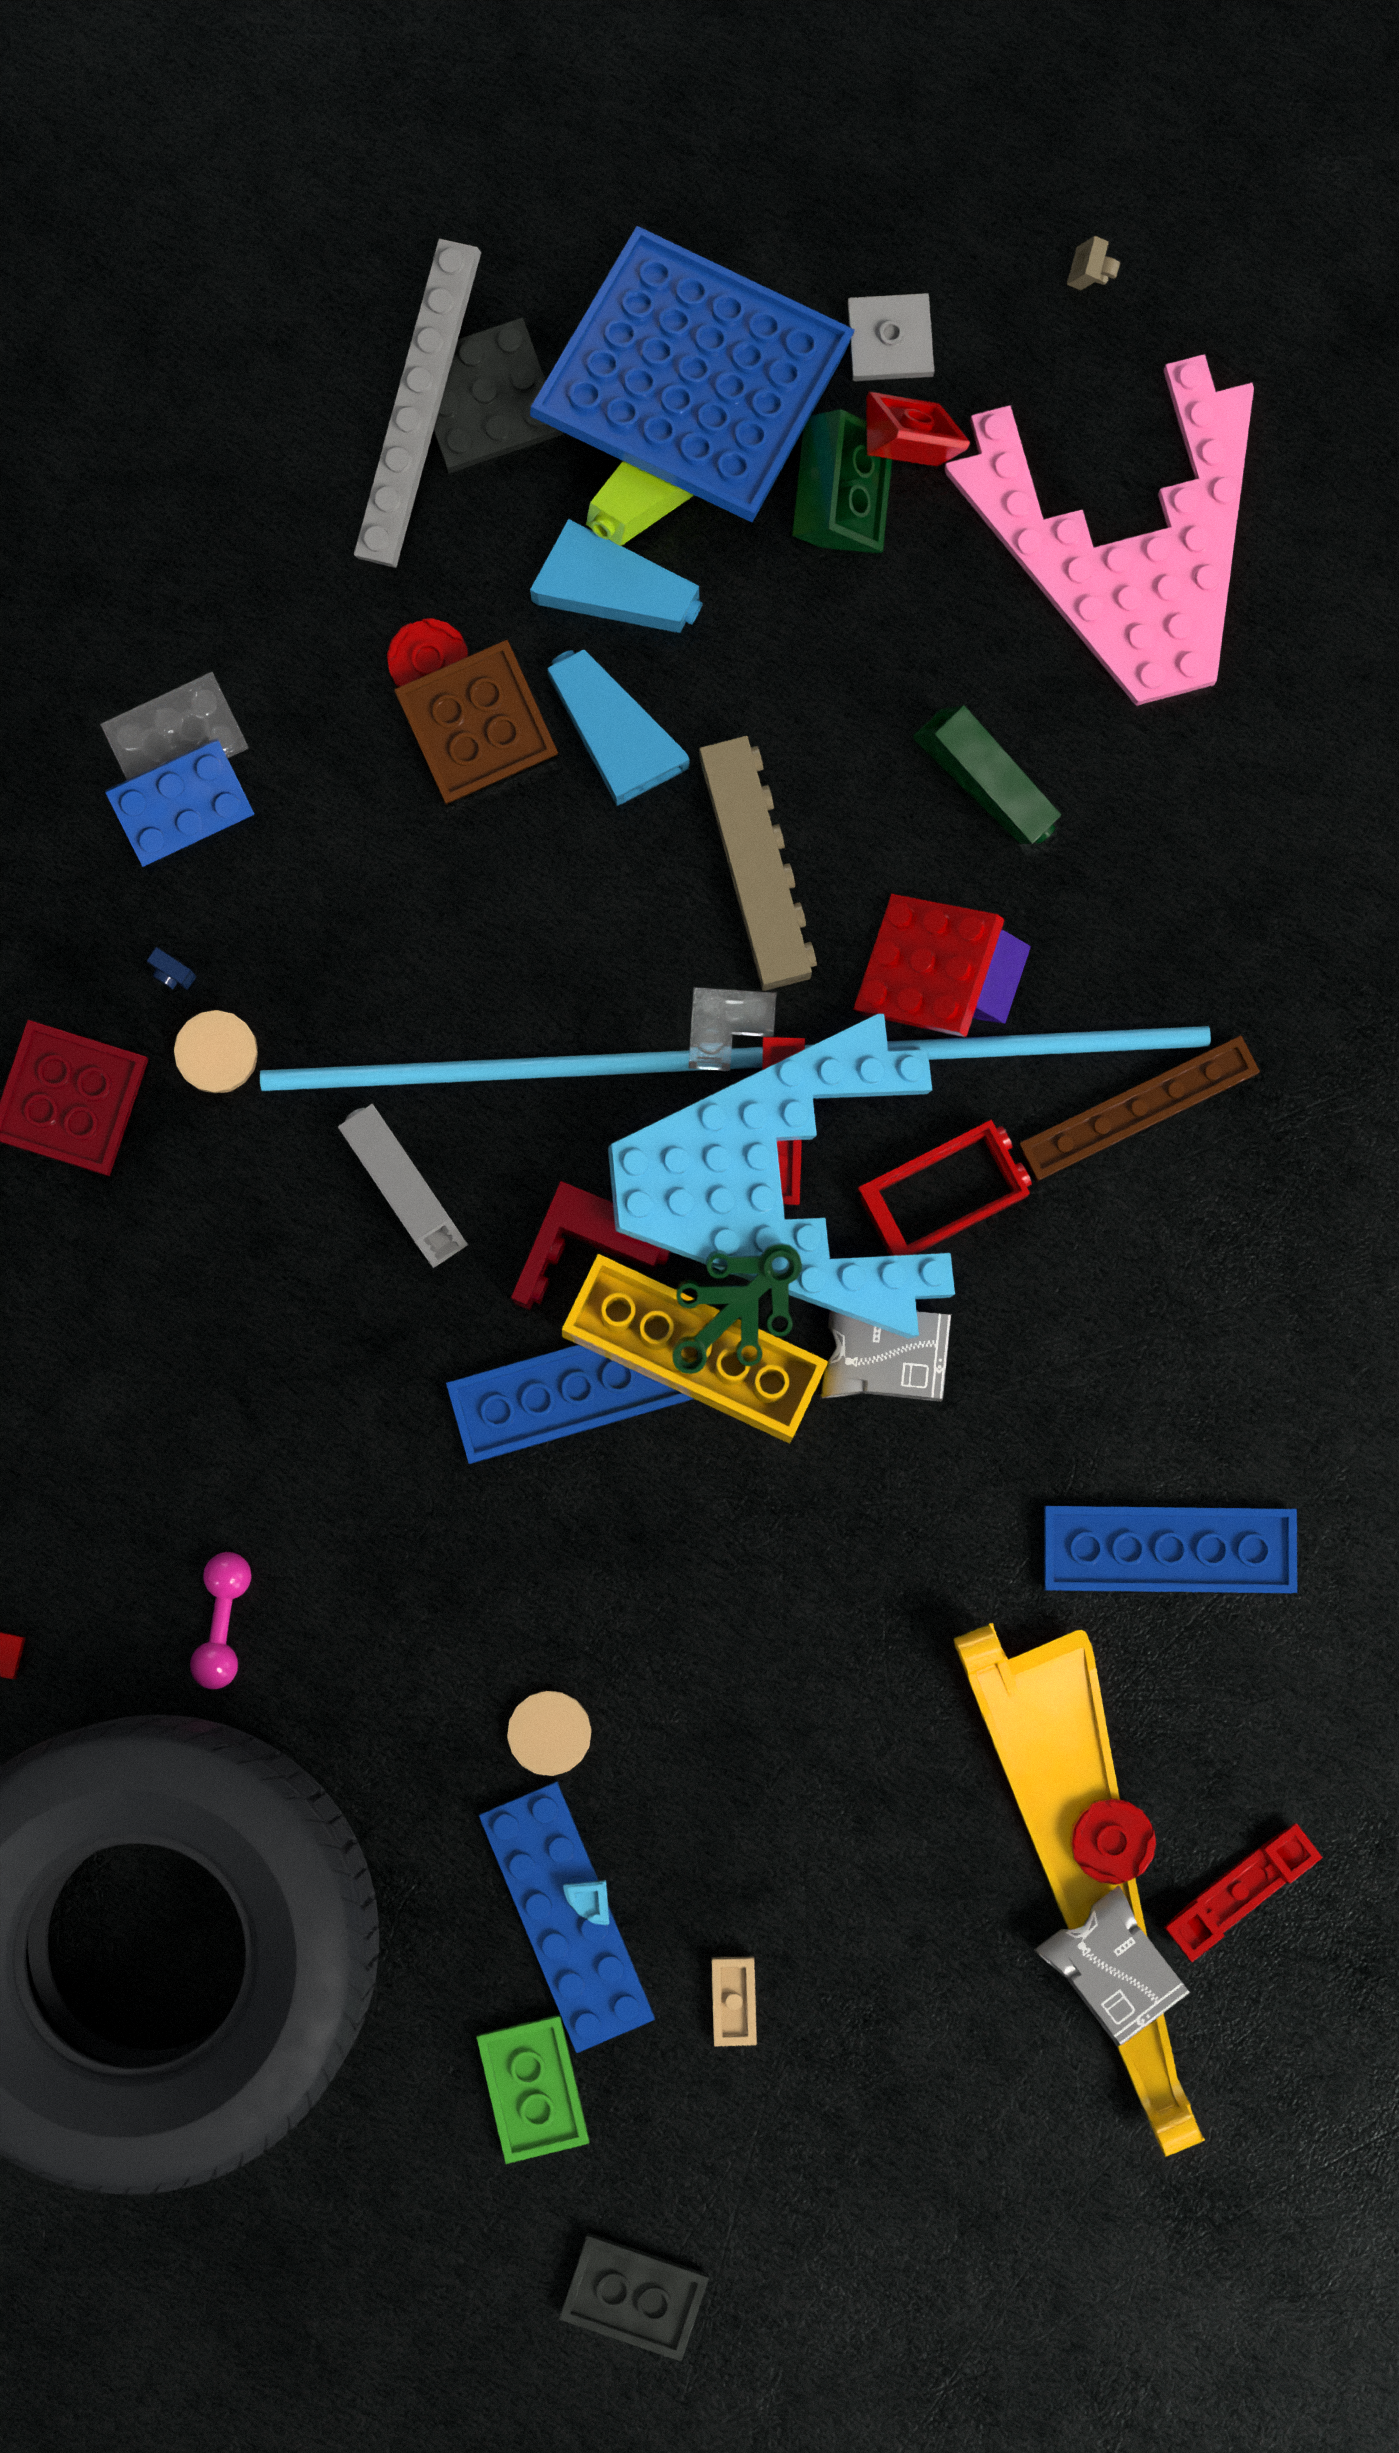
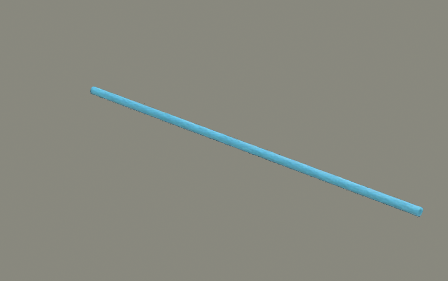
[260,1026,1211,1091]

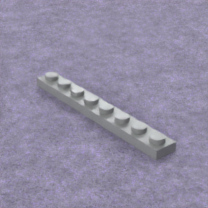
[354,239,481,568]

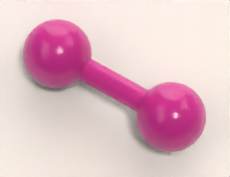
[190,1552,251,1689]

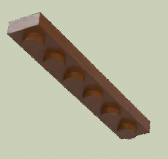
[1018,1036,1260,1182]

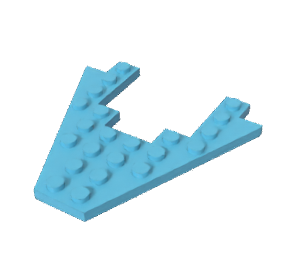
[608,1014,955,1339]

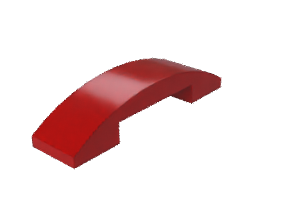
[1164,1823,1323,1962]

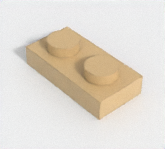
[712,1956,757,2046]

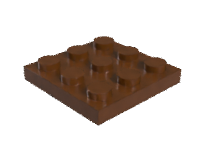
[395,640,558,804]

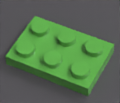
[477,2014,589,2164]

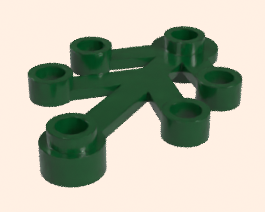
[672,1243,802,1374]

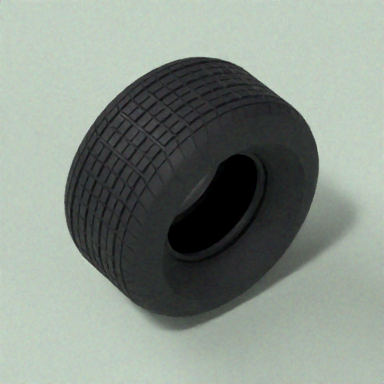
[0,1715,379,2194]

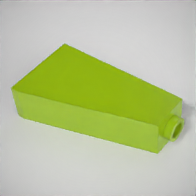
[586,461,694,546]

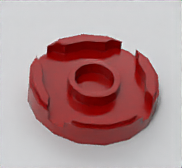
[387,618,469,688]
[1070,1798,1156,1885]

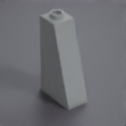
[338,1104,468,1268]

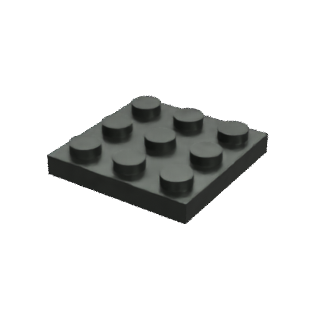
[433,318,563,473]

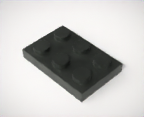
[559,2233,709,2361]

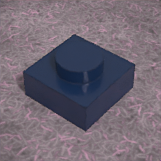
[147,947,196,990]

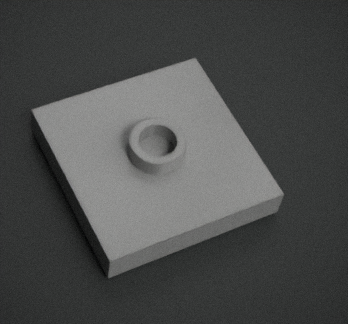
[847,294,934,381]

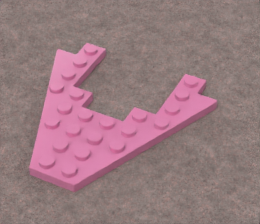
[944,354,1254,706]

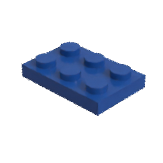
[105,738,254,867]

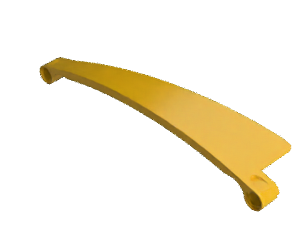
[953,1623,1205,2157]

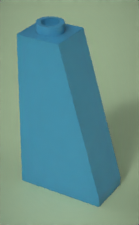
[530,519,703,633]
[548,649,690,806]

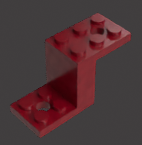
[511,1181,671,1310]

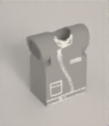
[820,1310,951,1402]
[1034,1885,1190,2046]

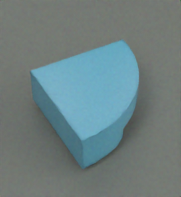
[563,1880,609,1925]

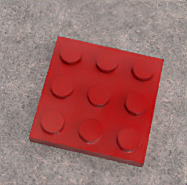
[853,894,1004,1037]

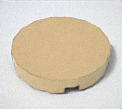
[174,1010,258,1093]
[507,1691,592,1776]

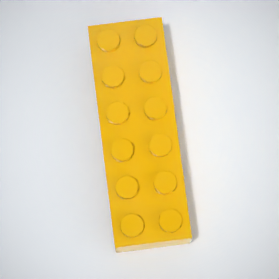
[562,1254,828,1444]

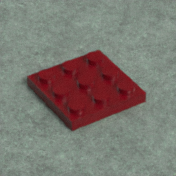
[0,1020,148,1176]

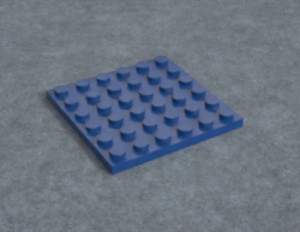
[530,226,855,522]

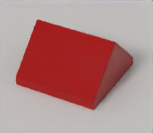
[866,392,970,466]

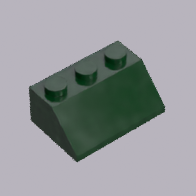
[792,409,892,553]

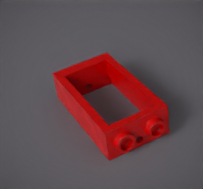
[856,1120,1032,1256]

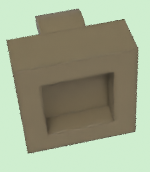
[1067,236,1120,290]

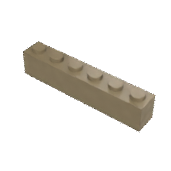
[699,736,817,991]

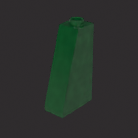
[913,705,1061,844]

